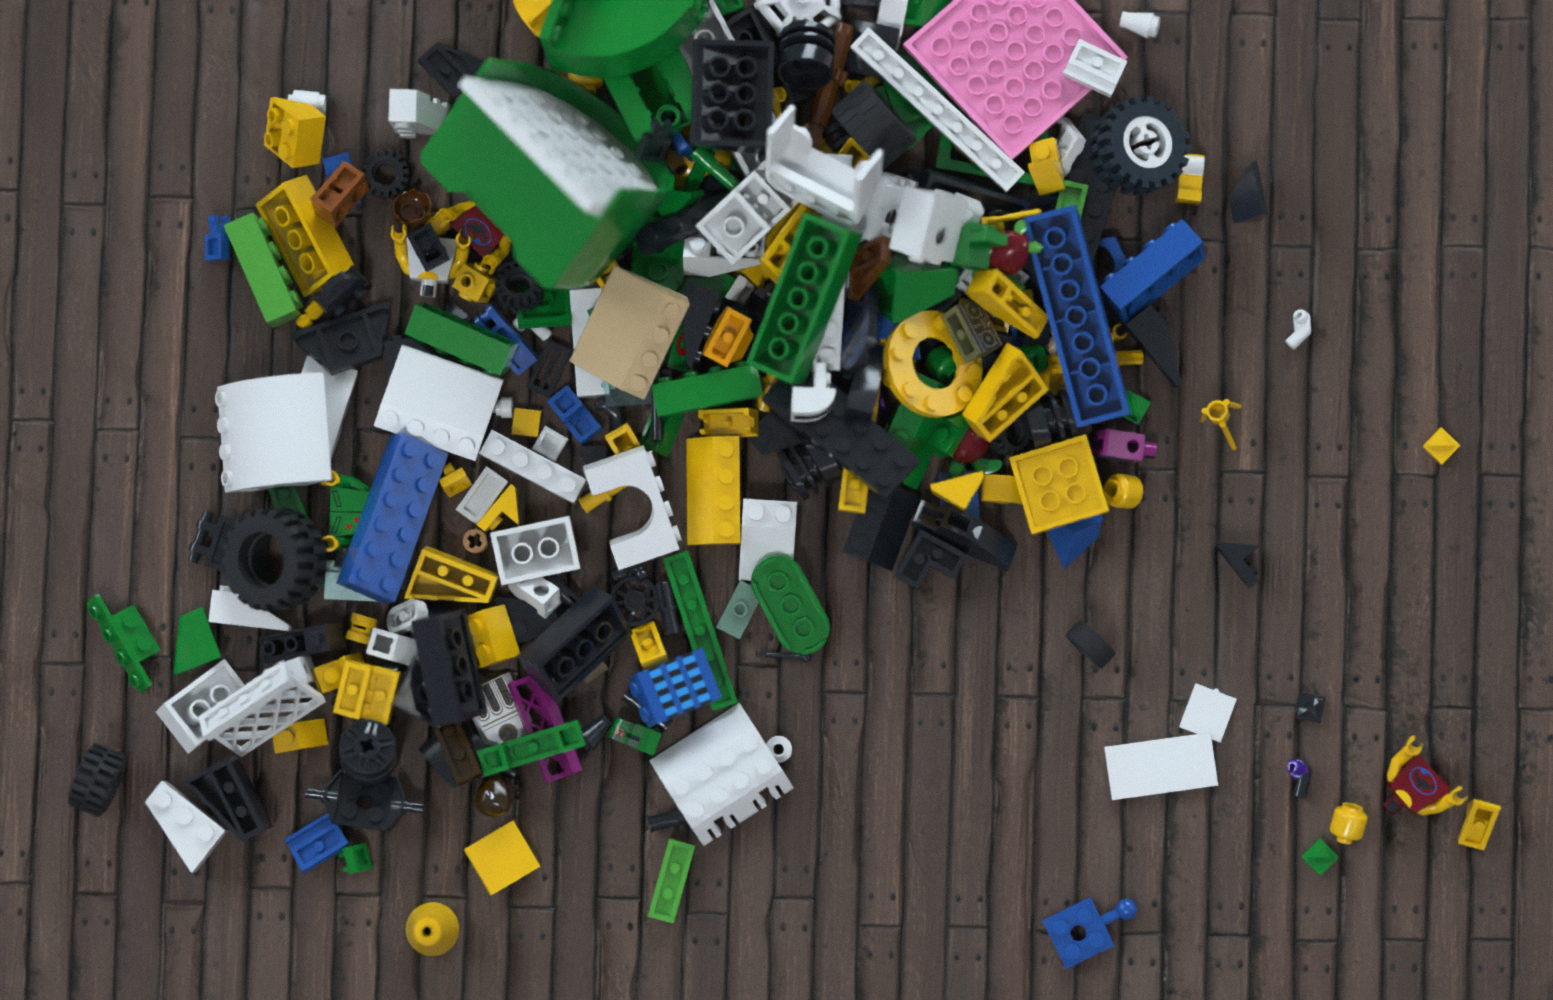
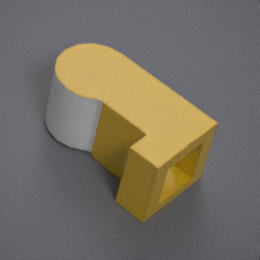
[1175,153,1205,205]

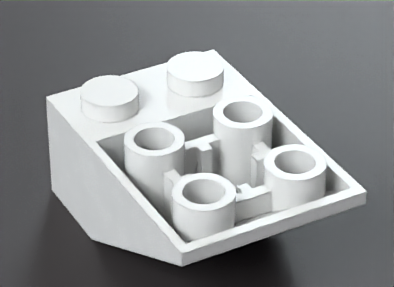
[683,233,766,277]

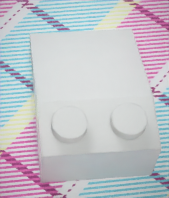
[739,499,797,581]
[156,659,245,754]

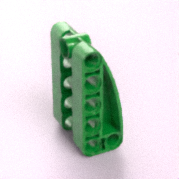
[603,48,692,147]

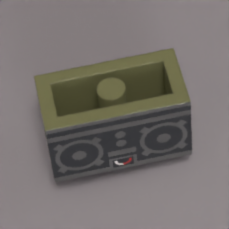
[941,299,1003,363]

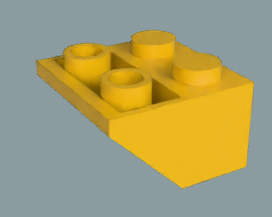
[264,97,326,168]
[467,604,520,670]

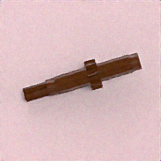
[807,22,855,150]

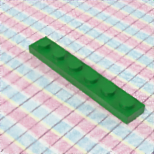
[663,550,738,711]

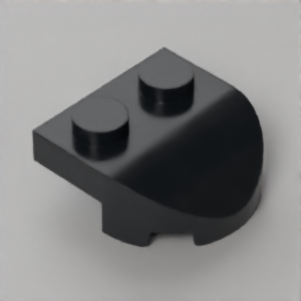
[314,265,371,320]

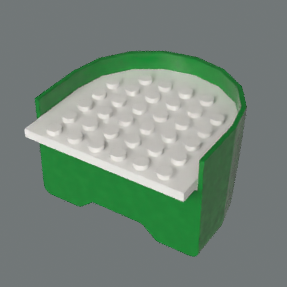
[420,58,675,289]

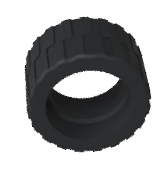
[831,81,917,169]

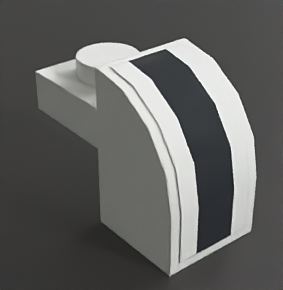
[791,362,836,422]

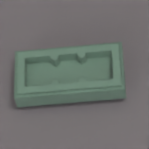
[716,580,759,640]

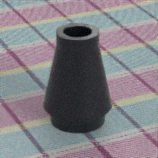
[580,714,613,753]

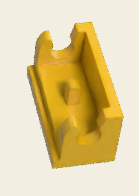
[698,408,759,437]

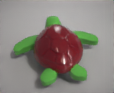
[971,220,1043,291]

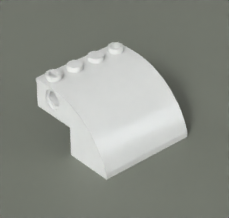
[215,373,332,493]

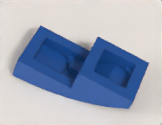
[547,385,603,446]

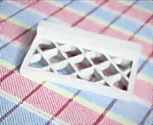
[199,661,325,757]

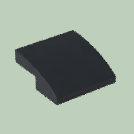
[843,20,900,81]
[419,721,488,789]

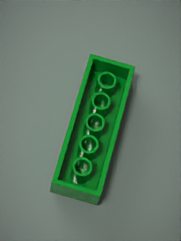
[746,212,863,385]

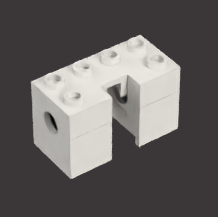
[848,171,969,265]

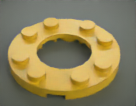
[883,310,983,418]

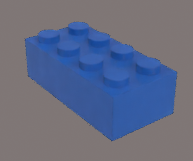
[1100,219,1206,325]

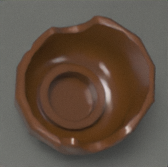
[391,188,433,229]

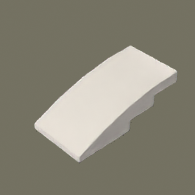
[695,159,799,265]
[301,356,358,462]

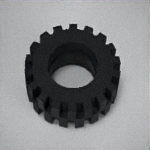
[68,743,127,817]

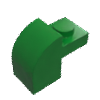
[951,221,1008,271]

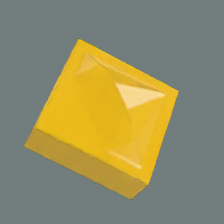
[1422,427,1460,465]

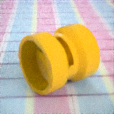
[345,612,378,645]

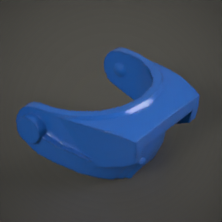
[1098,237,1127,289]

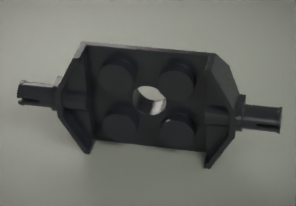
[305,769,424,832]

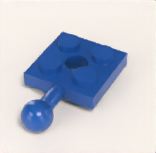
[1042,897,1137,969]

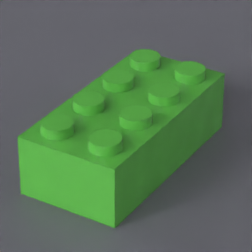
[224,212,303,328]

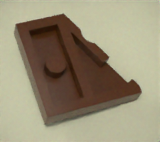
[848,235,892,301]

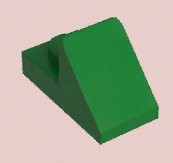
[928,407,970,457]

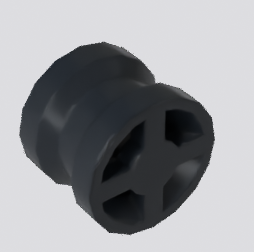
[822,122,851,152]

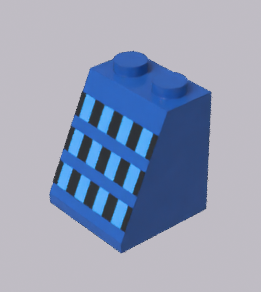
[629,648,722,728]

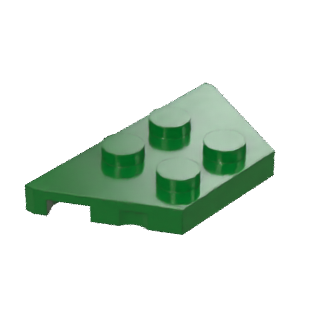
[882,55,945,150]

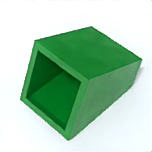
[875,252,959,324]

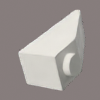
[208,586,292,631]

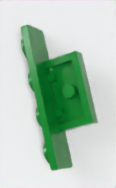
[86,594,161,694]

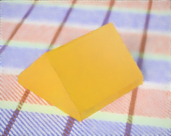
[930,471,984,512]

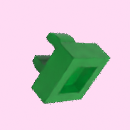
[338,842,373,875]

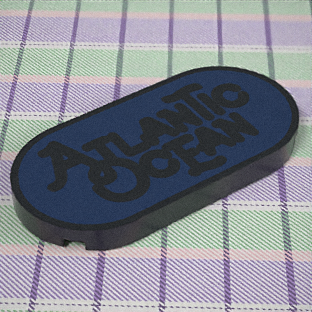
[841,281,878,372]

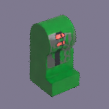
[608,717,662,756]

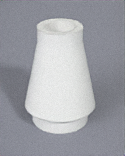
[1120,11,1160,39]

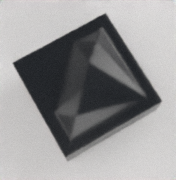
[1293,692,1326,723]

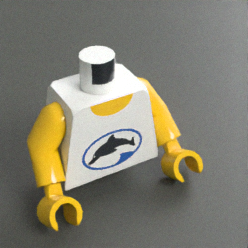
[390,224,474,298]

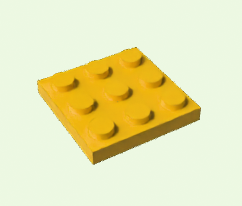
[1009,434,1110,535]

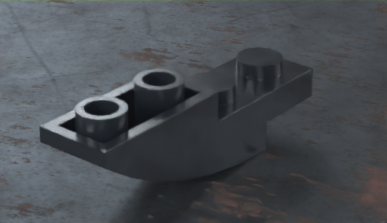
[911,500,1017,571]

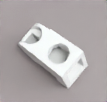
[508,577,561,619]

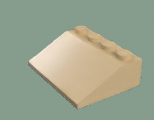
[569,265,689,399]

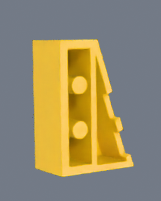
[962,343,1049,442]
[404,546,500,603]

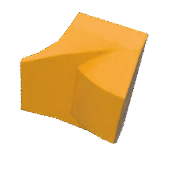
[702,307,754,367]

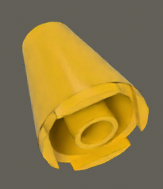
[406,902,459,956]

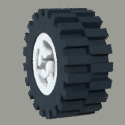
[1089,96,1191,196]

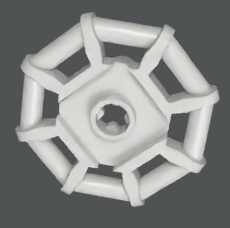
[754,0,842,37]

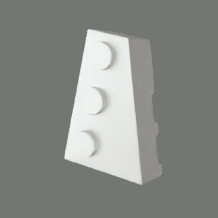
[389,89,450,138]

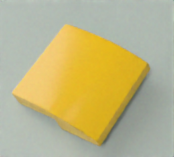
[333,660,402,725]
[464,821,540,896]

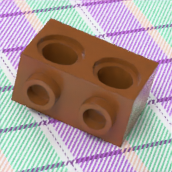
[310,161,369,228]

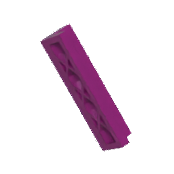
[507,676,582,784]

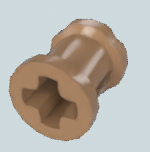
[463,529,488,554]

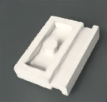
[1062,39,1127,98]

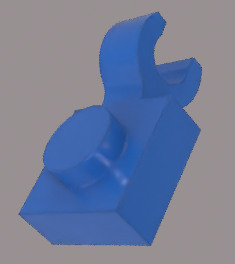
[204,214,231,262]

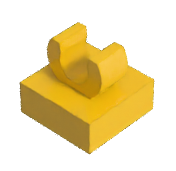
[439,462,473,498]

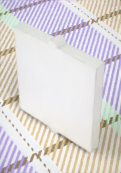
[1179,683,1237,743]

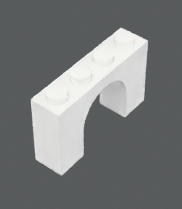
[583,445,682,570]

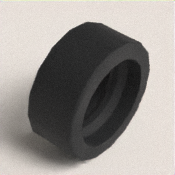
[1065,620,1116,669]

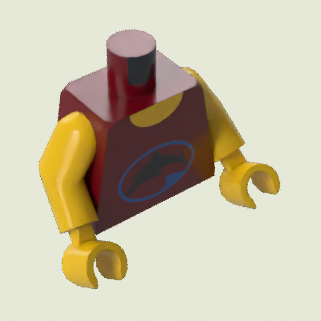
[434,201,512,275]
[1383,736,1468,816]

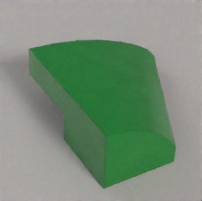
[173,607,222,676]

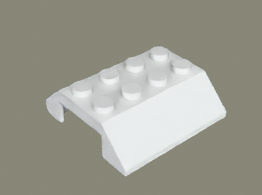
[649,703,794,846]

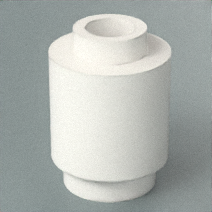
[287,90,327,115]

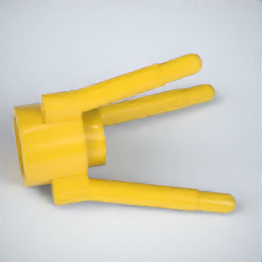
[982,209,1041,233]
[1200,399,1242,450]

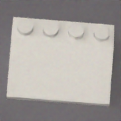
[374,344,503,461]

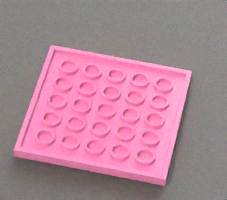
[903,0,1128,160]

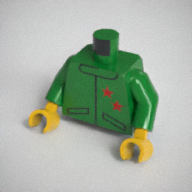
[320,470,370,553]

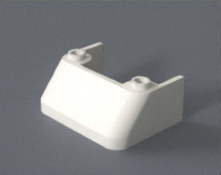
[765,105,883,227]

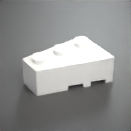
[145,781,229,873]

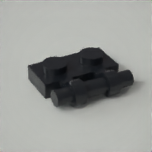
[187,510,237,572]

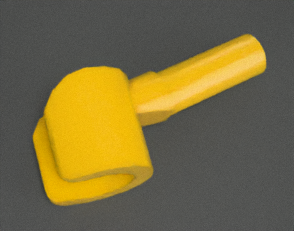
[772,87,786,120]

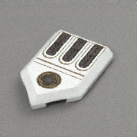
[472,672,532,746]

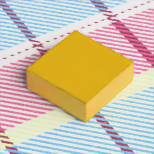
[511,408,541,438]

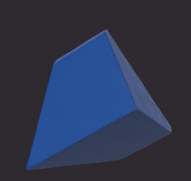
[1047,515,1103,569]

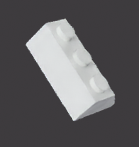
[490,515,580,585]

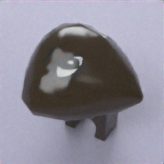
[474,773,518,817]

